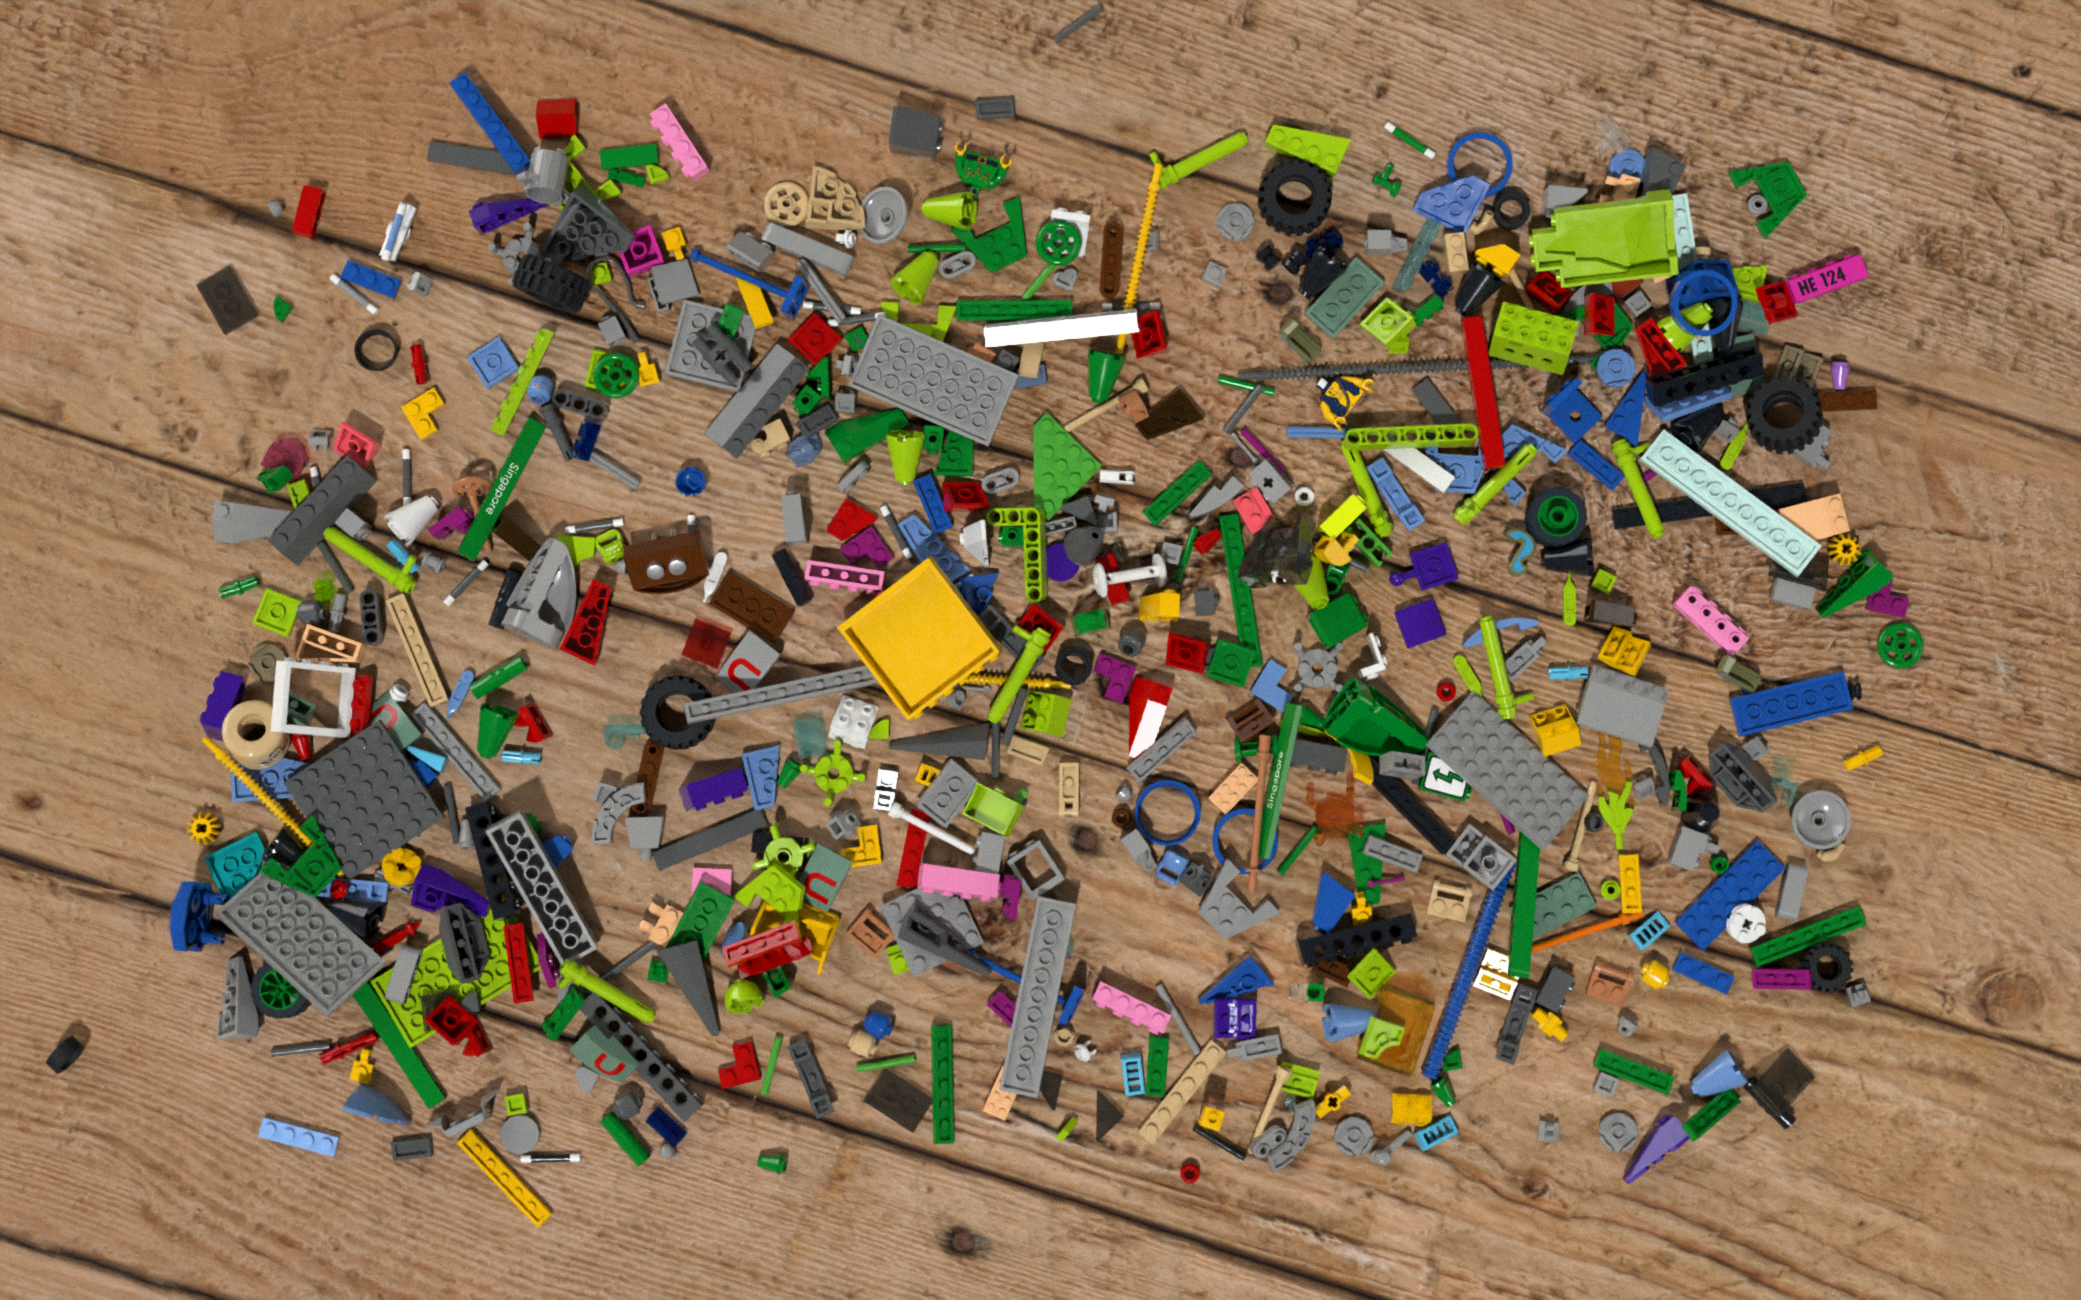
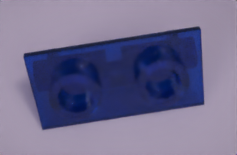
[1302,229,1344,260]
[1418,259,1455,298]
[571,420,601,462]
[645,1107,687,1148]

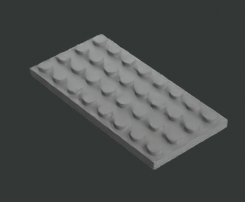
[848,314,1020,447]
[1426,691,1589,851]
[215,873,385,1018]

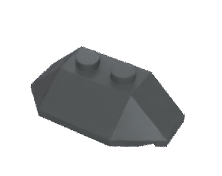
[1709,742,1778,813]
[439,903,490,984]

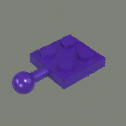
[1389,542,1459,591]

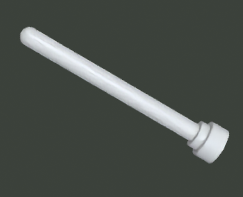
[888,802,975,854]

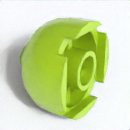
[724,979,764,1014]

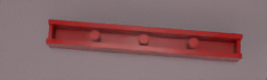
[1461,316,1506,471]

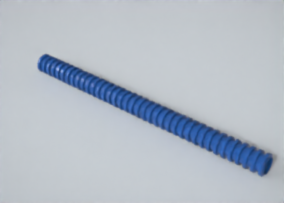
[1421,863,1517,1080]

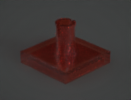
[681,619,732,669]

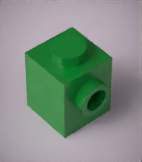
[792,385,823,416]
[923,425,945,455]
[999,526,1024,548]

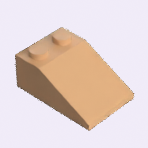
[1778,493,1850,540]

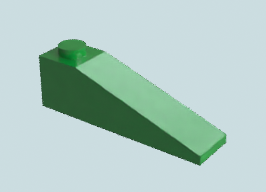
[824,408,910,465]
[1815,548,1894,618]

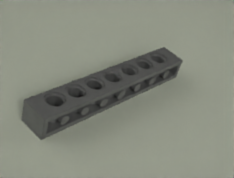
[580,992,704,1122]

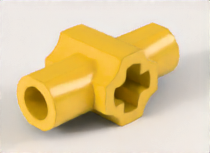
[1531,1007,1569,1042]
[1315,1085,1351,1119]

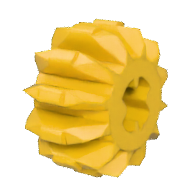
[1827,533,1861,566]
[187,812,221,845]

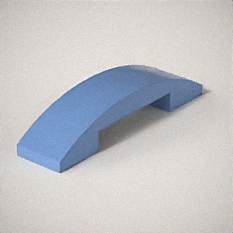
[1366,457,1425,532]
[1462,618,1539,649]
[318,878,389,902]

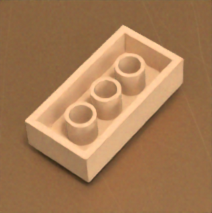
[1208,763,1258,815]
[983,1065,1017,1121]

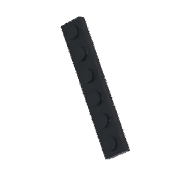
[1370,758,1455,855]

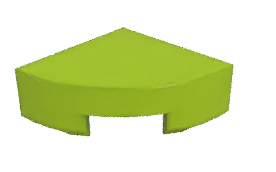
[645,165,670,185]
[869,719,889,739]
[1055,1117,1078,1142]

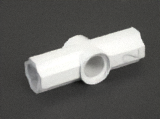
[379,202,417,262]

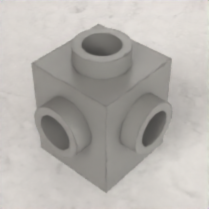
[826,808,861,840]

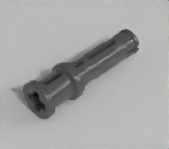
[538,403,576,462]

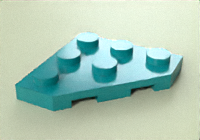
[204,832,267,901]

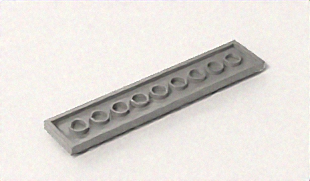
[999,896,1077,1098]

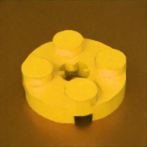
[381,847,421,887]

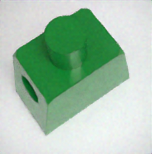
[1070,609,1111,637]

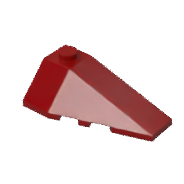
[1129,677,1173,759]

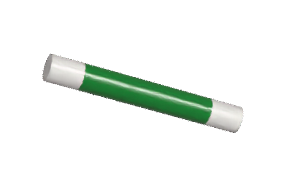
[1384,122,1436,160]

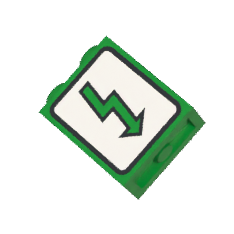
[1418,752,1472,802]

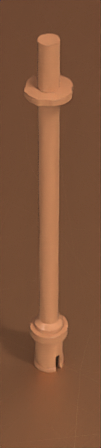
[1245,735,1272,892]

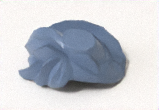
[785,434,823,467]

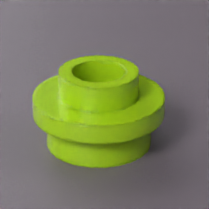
[1600,880,1620,900]

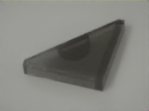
[420,991,458,1032]
[1040,1071,1063,1111]
[1096,1090,1124,1141]

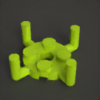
[800,740,867,806]
[752,822,817,881]

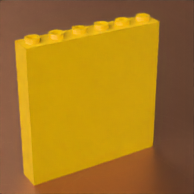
[837,556,1002,720]

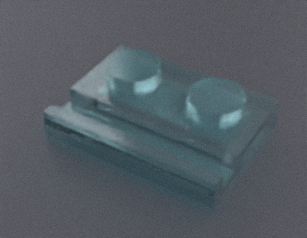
[1737,299,1770,337]
[792,716,827,760]

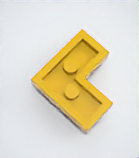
[401,387,445,441]
[841,825,882,867]

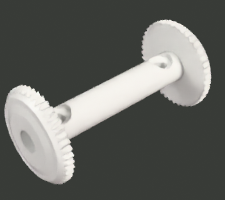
[1093,554,1167,597]

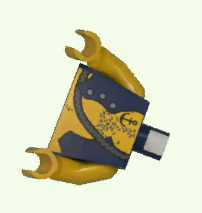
[1316,376,1376,431]

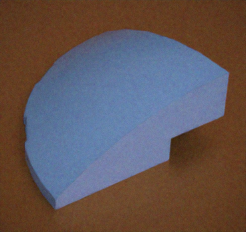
[342,1084,412,1125]

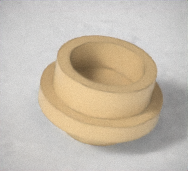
[1054,1027,1074,1046]

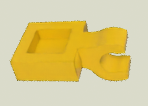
[662,227,686,261]
[638,352,660,388]
[1351,892,1373,926]
[350,1048,375,1084]

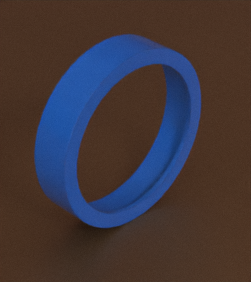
[1446,133,1513,199]
[1669,270,1738,337]
[1135,780,1201,846]
[1212,809,1278,874]

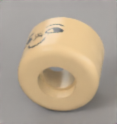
[222,700,290,770]

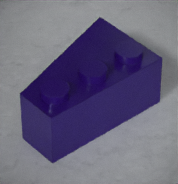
[679,768,748,812]

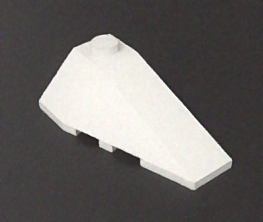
[960,520,989,568]

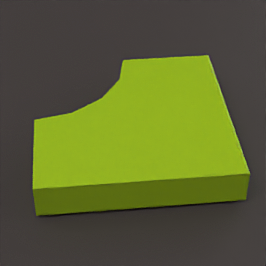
[557,535,596,571]
[1358,1016,1406,1060]

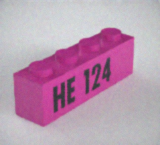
[1786,254,1869,305]

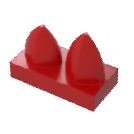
[514,703,553,743]
[1677,754,1715,795]
[462,1015,493,1057]

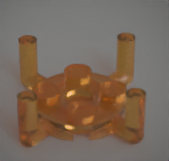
[1305,786,1364,847]

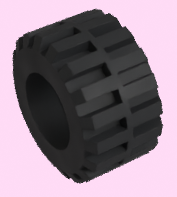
[1799,943,1854,992]

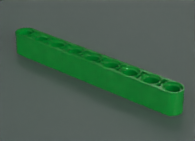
[1508,830,1540,979]

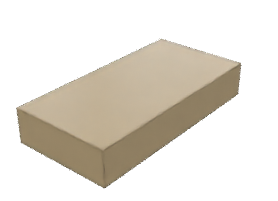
[1018,342,1044,378]
[1007,735,1050,766]

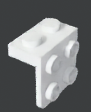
[1047,208,1090,257]
[1358,633,1387,681]
[828,695,879,749]

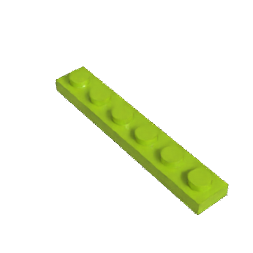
[491,328,554,437]

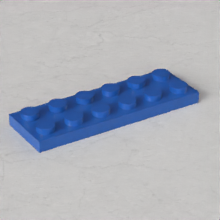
[1729,671,1853,737]
[1674,840,1785,951]

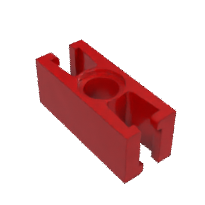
[292,185,327,239]
[1095,553,1130,607]

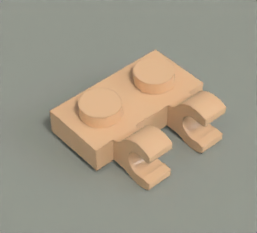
[1599,174,1641,203]
[639,903,684,948]

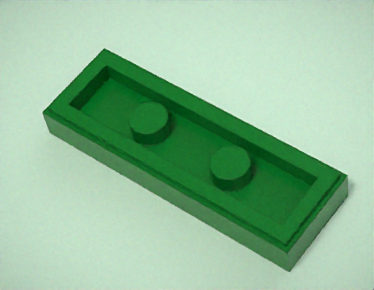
[599,144,659,171]
[1145,1036,1169,1097]

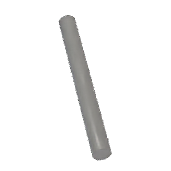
[1155,984,1202,1055]

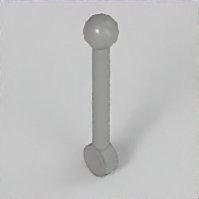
[1230,432,1260,465]
[953,684,991,694]

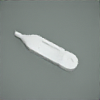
[703,552,728,603]

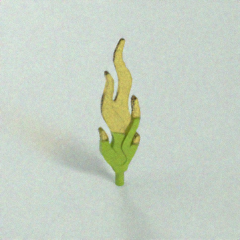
[1596,731,1634,850]

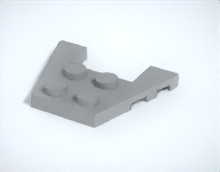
[1198,858,1280,940]

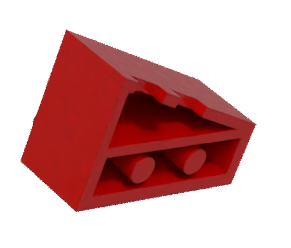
[1635,317,1687,377]

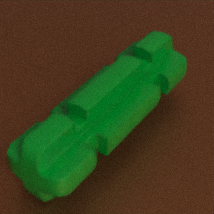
[608,168,646,188]

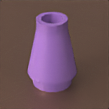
[1830,362,1850,389]

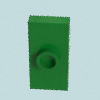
[718,302,745,341]

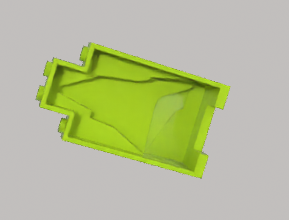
[1529,189,1679,288]

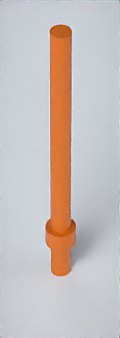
[1532,910,1644,953]

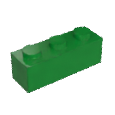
[1412,295,1444,328]

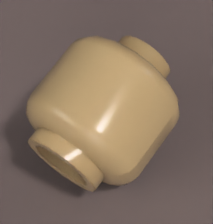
[848,1030,878,1059]

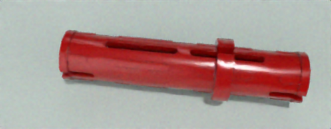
[319,1030,379,1065]

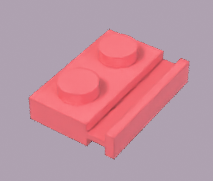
[1232,487,1276,535]

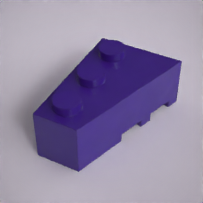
[200,671,246,741]

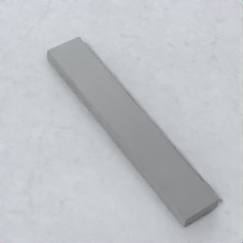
[410,702,502,801]

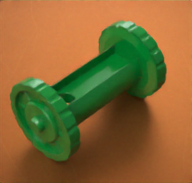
[1234,734,1278,764]

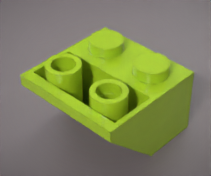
[1020,691,1072,737]

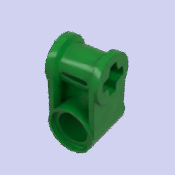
[256,466,293,494]
[1325,564,1350,597]

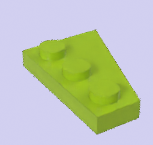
[1718,265,1768,303]

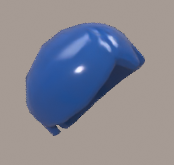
[675,467,707,496]

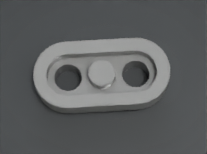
[939,251,976,280]
[836,461,869,493]
[982,468,1019,495]
[1250,1125,1287,1158]

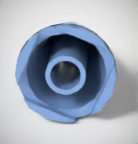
[1322,1003,1378,1043]
[1690,1049,1748,1098]

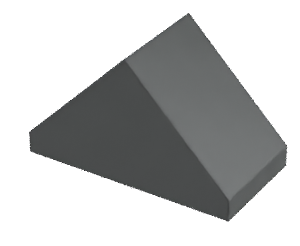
[1061,496,1097,526]

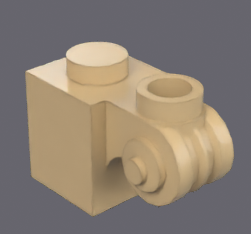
[751,419,791,459]

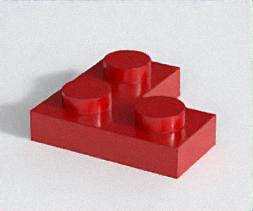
[718,1041,761,1089]

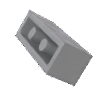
[647,277,671,314]
[1046,516,1077,536]

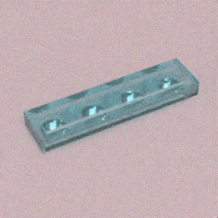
[1392,220,1441,292]

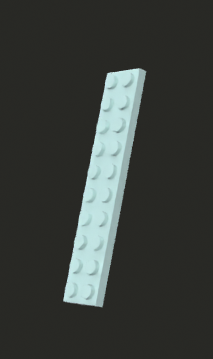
[1639,429,1821,577]

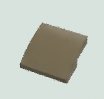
[1773,345,1824,388]

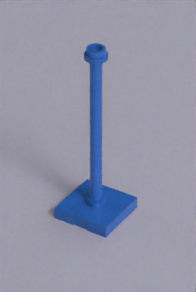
[690,249,810,321]
[968,949,1086,1025]

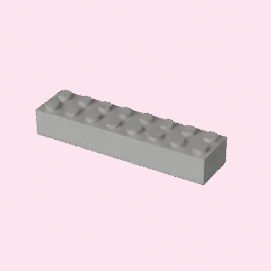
[486,809,598,965]

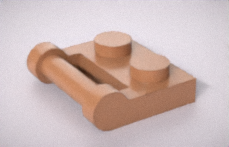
[846,907,894,959]
[1585,961,1634,1007]

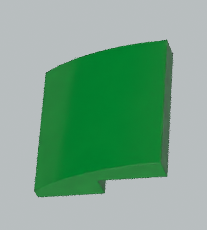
[1668,770,1687,812]

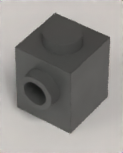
[1194,587,1219,616]

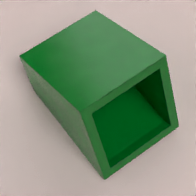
[1306,593,1368,650]

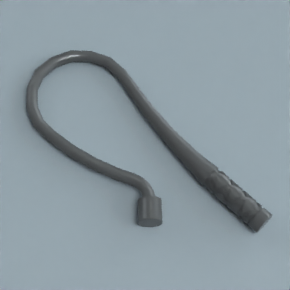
[586,257,645,344]

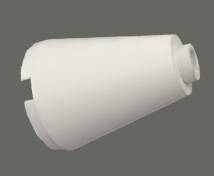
[383,496,439,547]

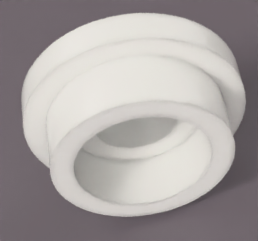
[1295,487,1314,506]
[389,684,409,702]

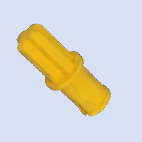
[1843,746,1883,772]

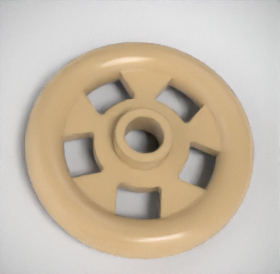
[764,182,809,227]

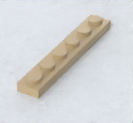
[386,593,449,708]
[1138,1040,1226,1144]

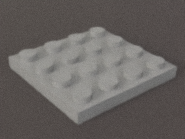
[665,300,756,392]
[880,889,984,977]

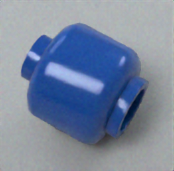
[863,1010,894,1039]

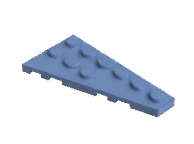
[229,752,311,803]

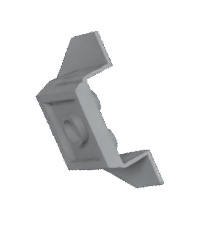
[426,1088,500,1138]

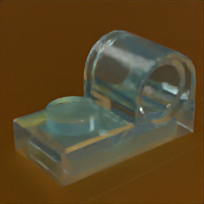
[604,726,645,750]

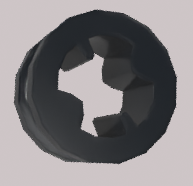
[1848,682,1862,700]

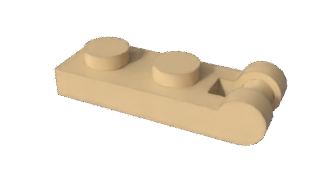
[1059,763,1079,818]

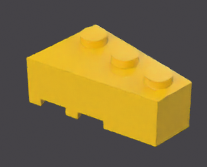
[1138,590,1180,622]

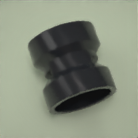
[1255,245,1282,272]
[1282,249,1308,276]

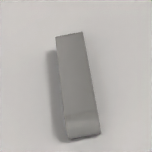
[761,222,854,276]

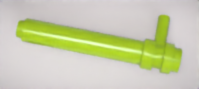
[1149,132,1248,190]
[1340,438,1394,539]
[1612,439,1665,539]
[1453,443,1538,526]
[323,526,417,594]
[1479,615,1534,719]
[987,625,1051,724]
[558,959,656,1023]

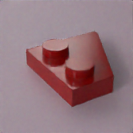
[826,498,878,542]

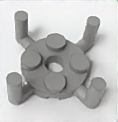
[488,222,553,289]
[1293,643,1343,693]

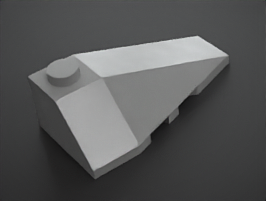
[212,501,293,544]
[216,956,259,1041]

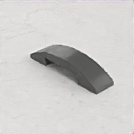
[978,605,1044,673]
[1638,743,1670,807]
[1495,984,1538,1065]
[787,1039,835,1119]

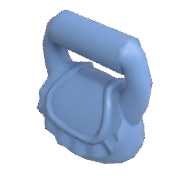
[1156,849,1189,886]

